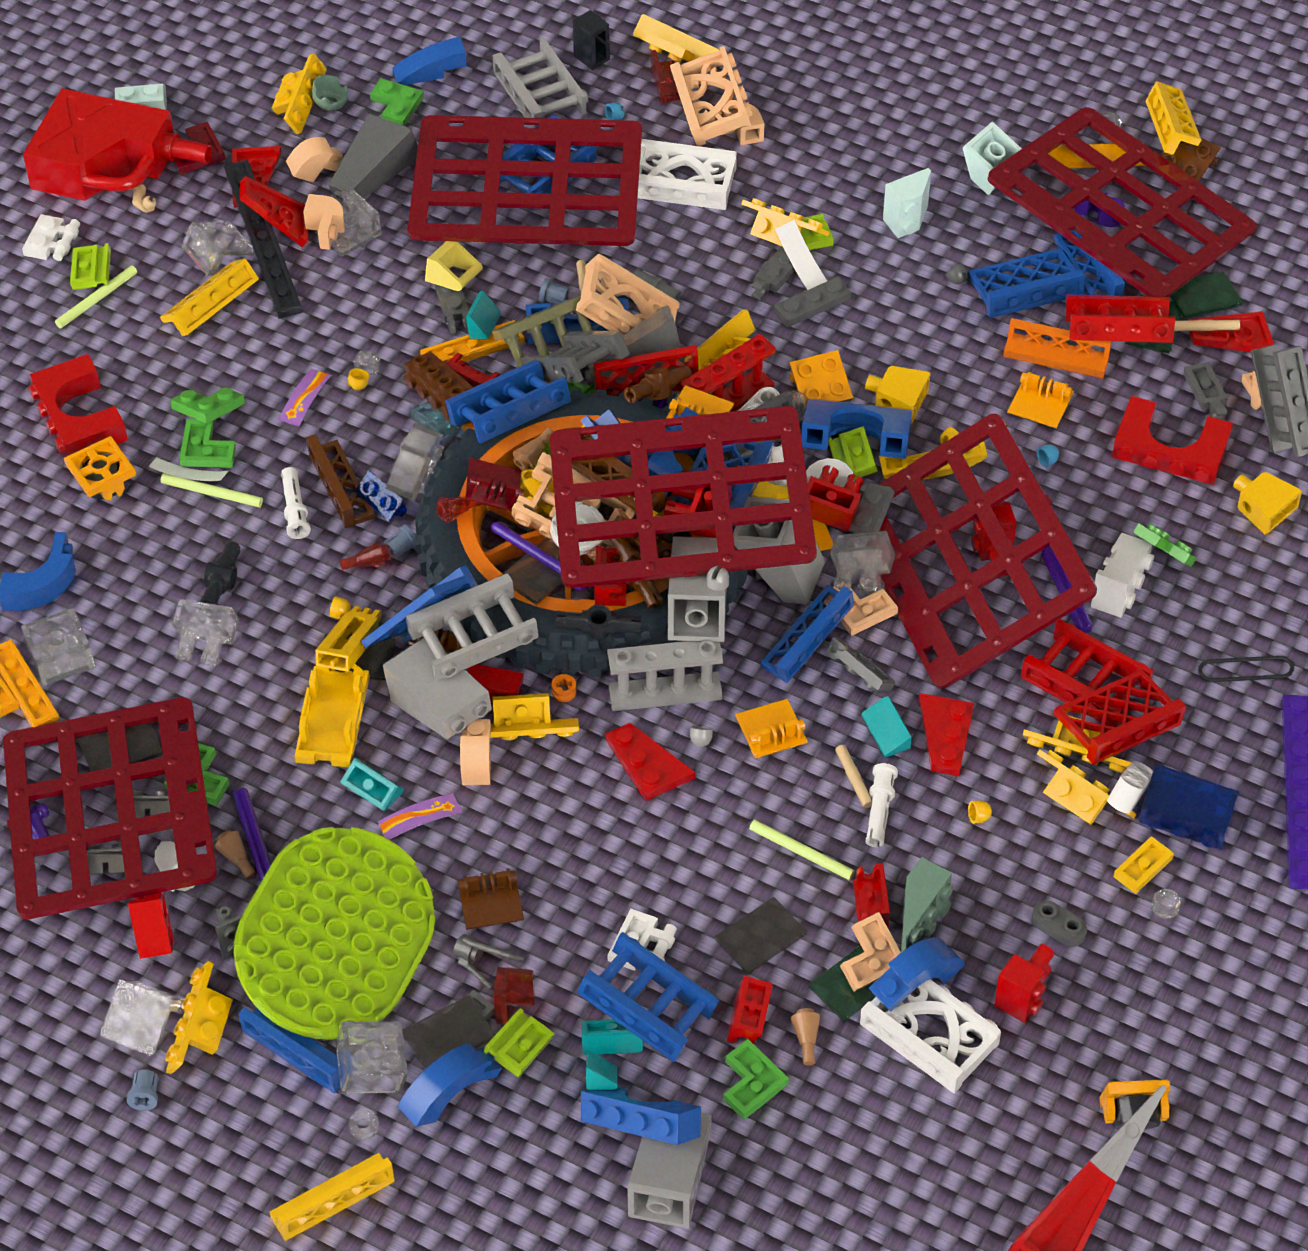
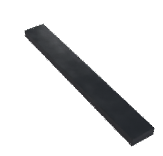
[224,160,302,319]

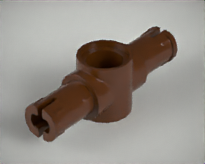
[624,365,692,403]
[609,537,664,610]

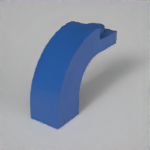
[0,532,76,611]
[869,937,965,1012]
[397,1043,502,1127]

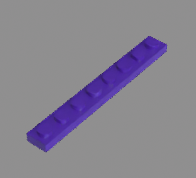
[1281,694,1308,890]

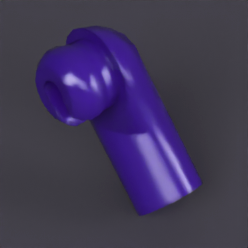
[30,803,50,839]

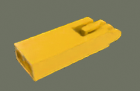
[316,606,382,672]

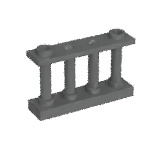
[521,331,630,382]
[1251,344,1308,457]

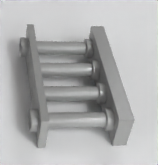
[492,37,588,128]
[406,573,538,681]
[607,640,723,712]

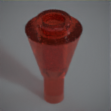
[436,497,482,523]
[339,541,390,570]

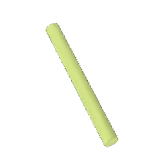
[55,265,137,328]
[161,473,263,508]
[750,819,855,881]

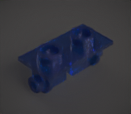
[354,470,407,522]

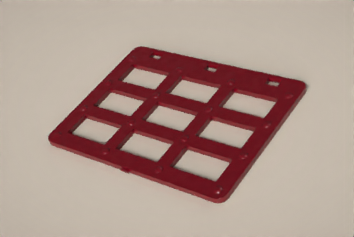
[987,107,1257,297]
[407,115,642,246]
[549,406,817,588]
[859,414,1097,689]
[3,697,217,920]

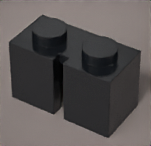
[572,10,610,70]

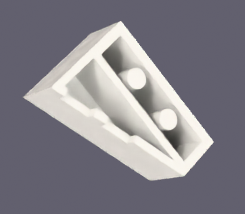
[1091,533,1154,618]

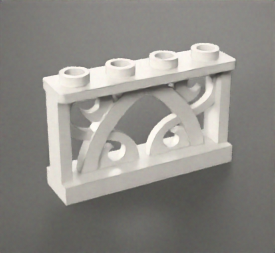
[638,139,737,210]
[860,979,1001,1094]

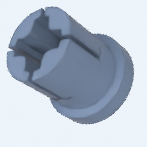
[538,278,570,304]
[384,524,416,559]
[127,1070,158,1111]

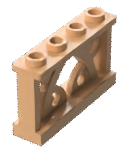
[670,46,753,146]
[576,254,680,336]

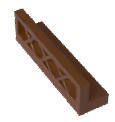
[306,434,375,528]
[572,436,666,513]

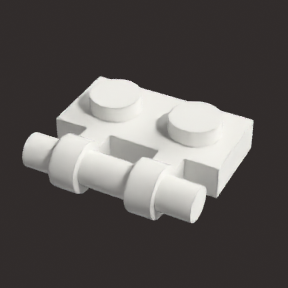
[22,214,80,261]
[608,909,677,971]

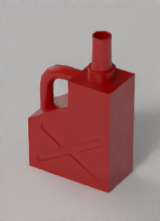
[23,88,212,201]

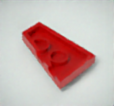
[232,146,282,208]
[240,176,308,248]
[1188,311,1274,352]
[918,693,974,776]
[605,723,695,801]

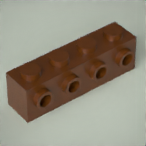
[404,351,474,427]

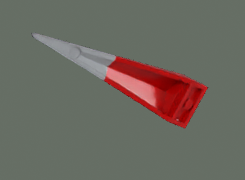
[1007,1085,1166,1251]

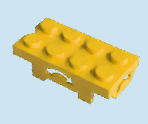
[294,664,370,768]

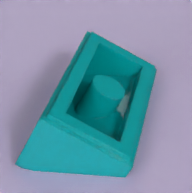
[466,291,501,339]
[861,696,911,758]
[340,758,405,811]
[581,1019,643,1055]
[586,1051,618,1090]

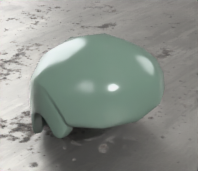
[312,75,348,111]

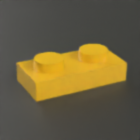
[1113,836,1174,894]

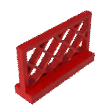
[593,345,699,397]
[1053,669,1186,765]

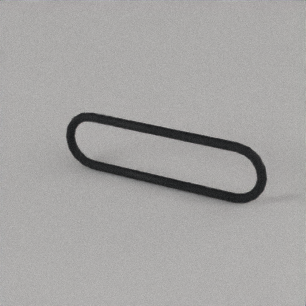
[1198,656,1294,682]

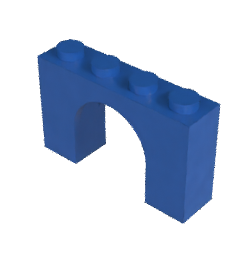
[801,399,913,459]

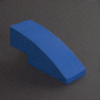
[392,37,467,85]

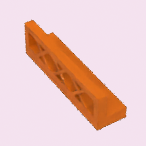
[1003,318,1112,379]

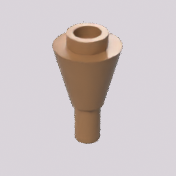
[513,428,554,471]
[215,830,257,880]
[791,1008,821,1066]

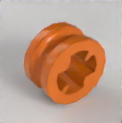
[552,674,576,702]

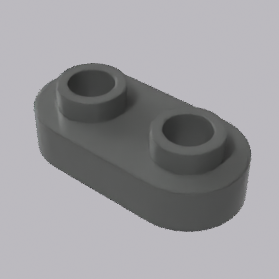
[1032,901,1087,947]

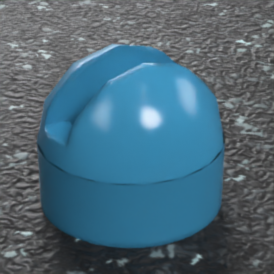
[605,102,625,120]
[1036,444,1059,467]

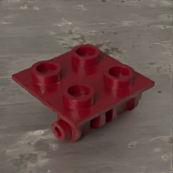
[465,457,524,512]

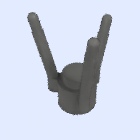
[453,934,523,990]

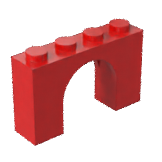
[28,354,128,457]
[1112,396,1233,485]

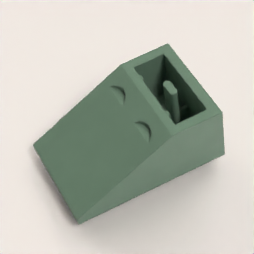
[901,857,953,952]

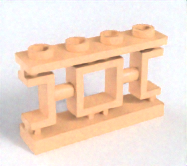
[512,452,636,561]

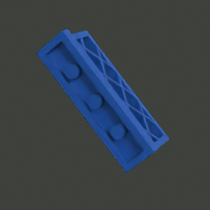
[968,248,1085,318]
[675,440,774,532]
[361,565,478,648]

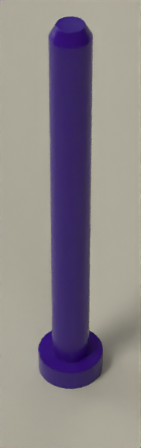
[491,522,590,593]

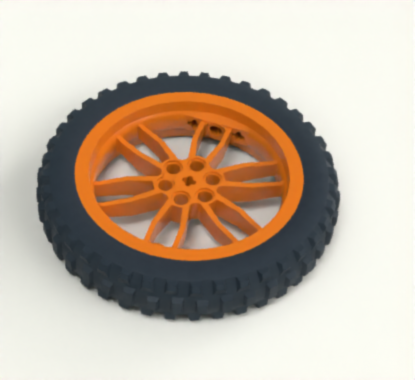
[415,389,748,677]

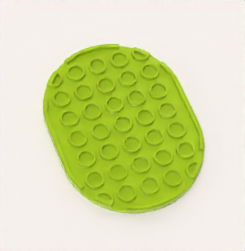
[234,827,435,1040]

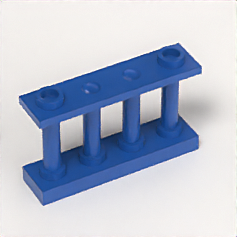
[500,115,597,211]
[445,360,572,444]
[577,932,720,1062]

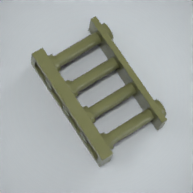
[492,294,593,367]

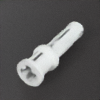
[281,467,311,539]
[866,763,898,847]

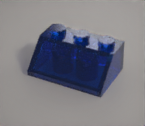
[1139,764,1239,850]

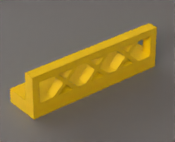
[1146,81,1201,155]
[160,258,259,336]
[269,1153,395,1241]

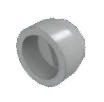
[707,566,729,591]
[690,726,713,747]

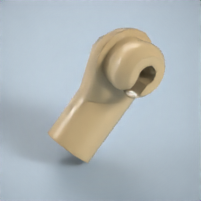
[132,184,156,213]

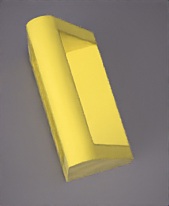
[425,241,483,291]

